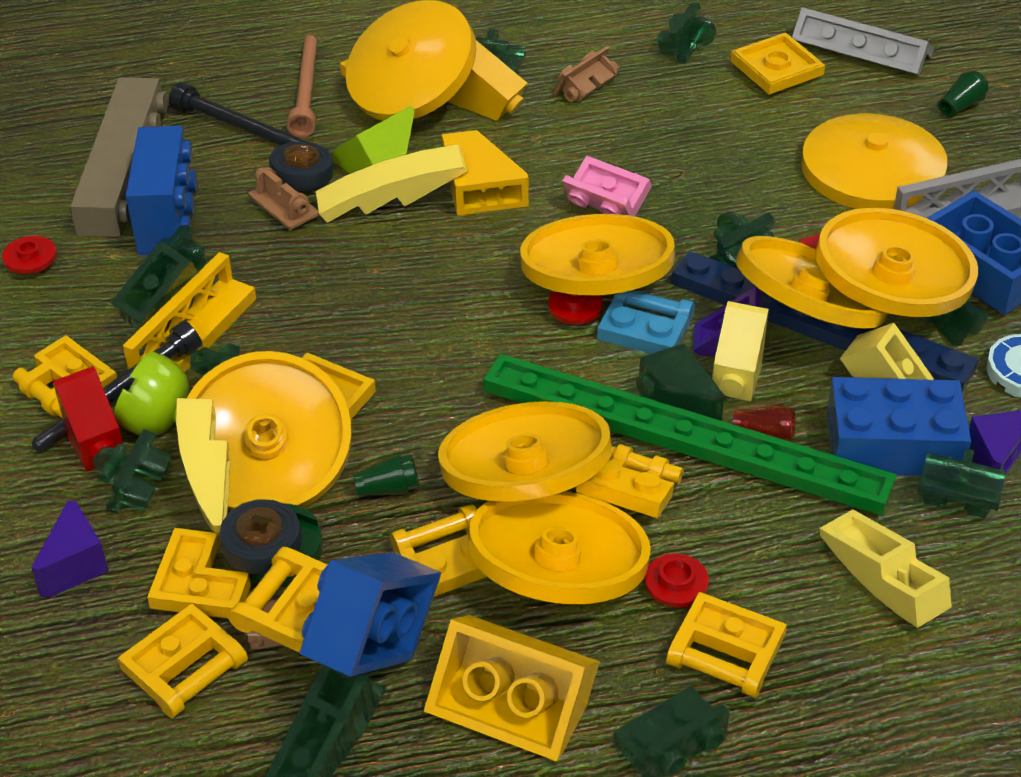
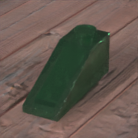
[265,665,387,777]

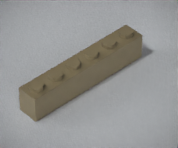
[70,77,168,237]

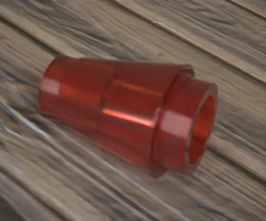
[732,403,796,441]

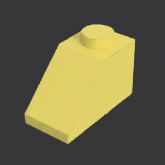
[711,301,769,402]
[840,323,934,380]

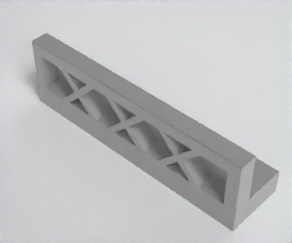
[792,7,934,76]
[894,159,1021,218]

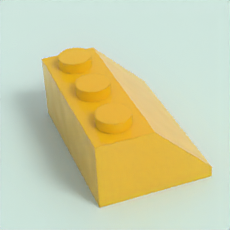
[424,615,600,762]

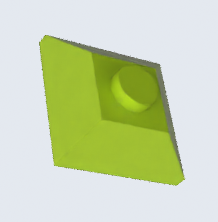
[331,106,415,174]

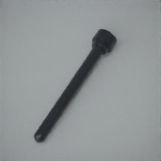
[169,82,307,146]
[32,320,203,452]

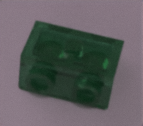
[613,686,730,777]

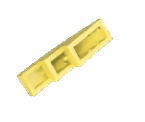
[316,145,467,223]

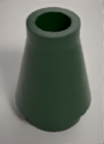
[938,71,989,117]
[353,452,420,498]

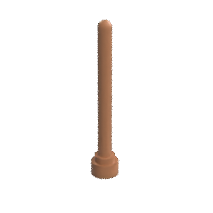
[287,35,317,137]

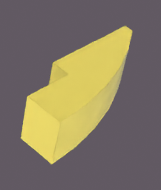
[176,398,231,537]
[819,510,952,628]

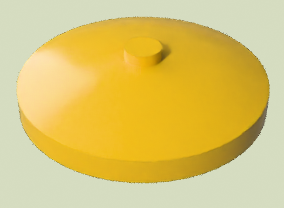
[346,0,476,121]
[801,113,948,209]
[816,208,978,317]
[520,214,675,295]
[736,236,889,328]
[178,351,352,512]
[438,401,612,502]
[468,491,651,604]

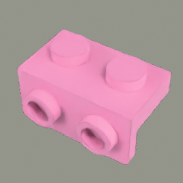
[562,156,652,216]

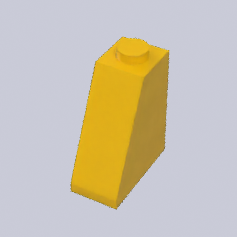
[447,40,527,121]
[442,130,529,216]

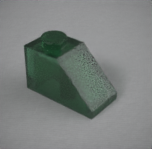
[636,343,725,421]

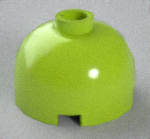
[114,351,190,436]

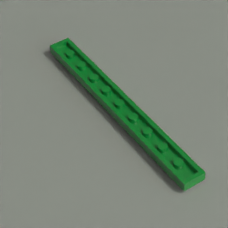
[483,354,897,516]

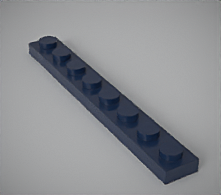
[671,251,979,393]

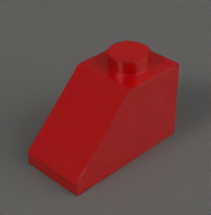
[53,366,126,472]

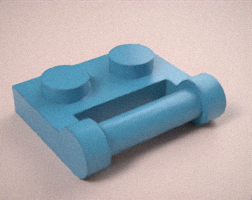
[597,290,695,359]

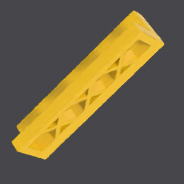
[123,252,256,372]

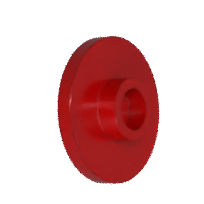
[2,236,57,274]
[548,291,603,325]
[645,554,709,608]

